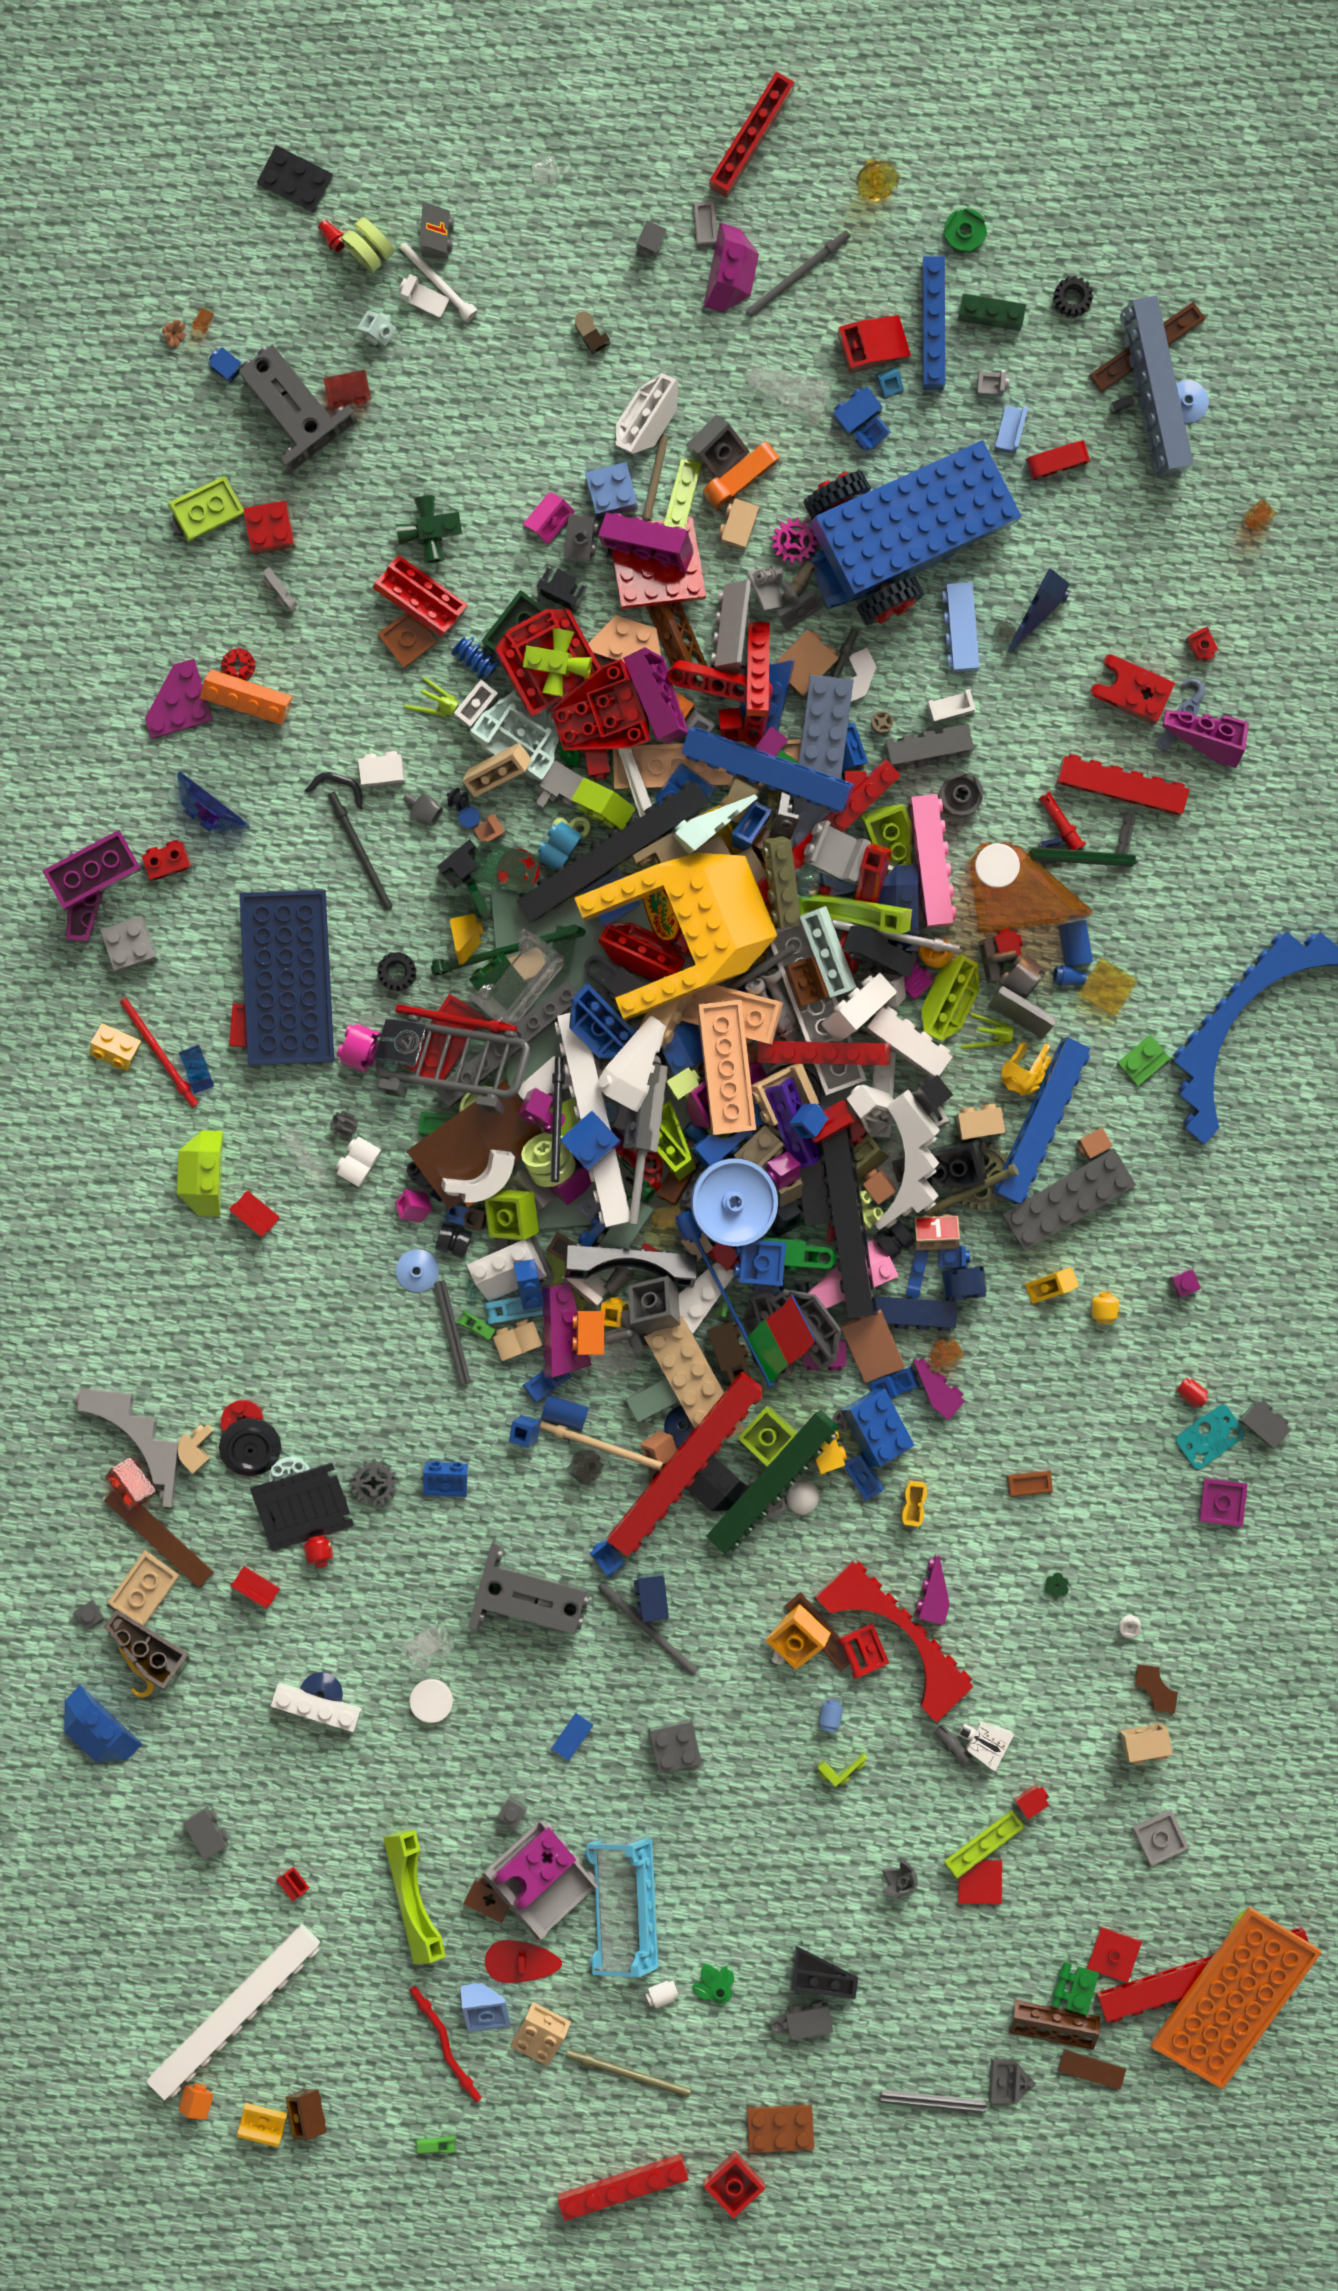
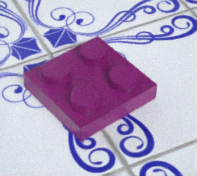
[1199,1478,1248,1527]

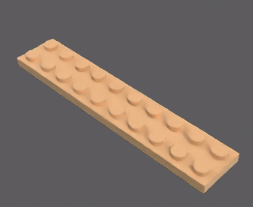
[613,739,801,790]

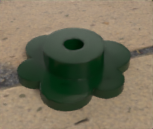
[1045,1572,1069,1598]

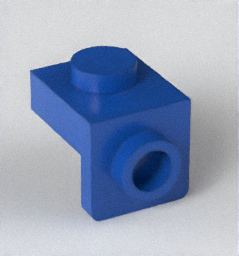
[854,416,891,451]
[590,1540,626,1578]

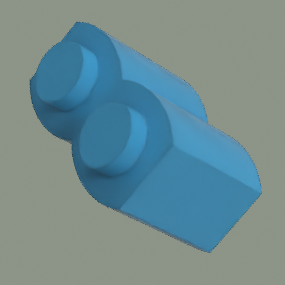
[537,821,583,871]

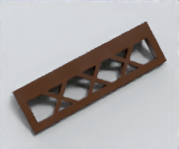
[646,602,707,676]
[1009,2000,1100,2050]

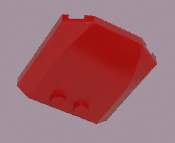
[494,609,600,717]

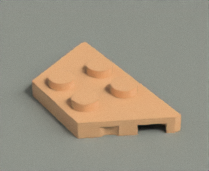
[588,615,661,663]

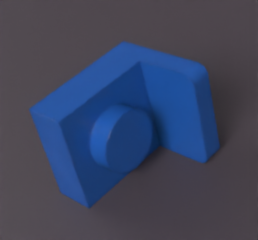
[939,1246,970,1268]

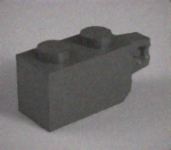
[770,2000,833,2040]

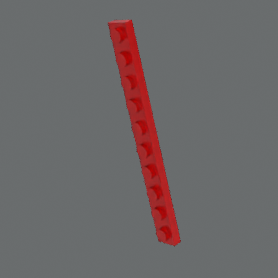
[756,759,901,906]

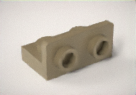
[733,1125,784,1170]

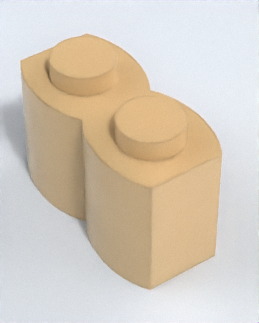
[493,1319,542,1361]

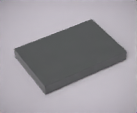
[988,986,1057,1039]

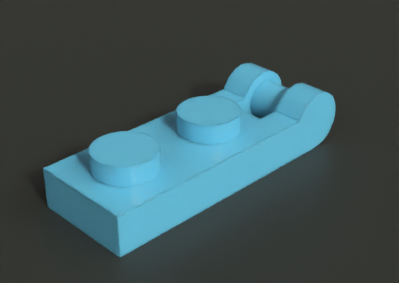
[484,1297,543,1324]

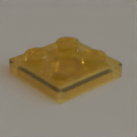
[1078,958,1138,1017]

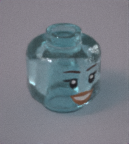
[795,865,820,899]

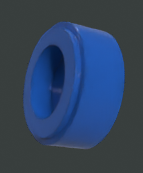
[459,806,480,828]

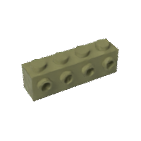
[762,836,802,929]

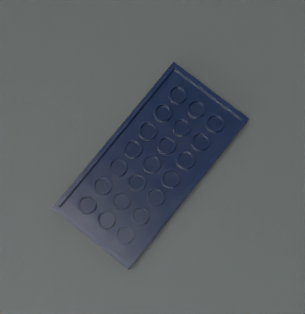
[239,890,335,1065]

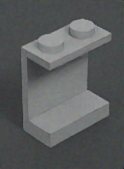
[803,820,871,883]

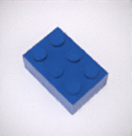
[841,1389,915,1467]

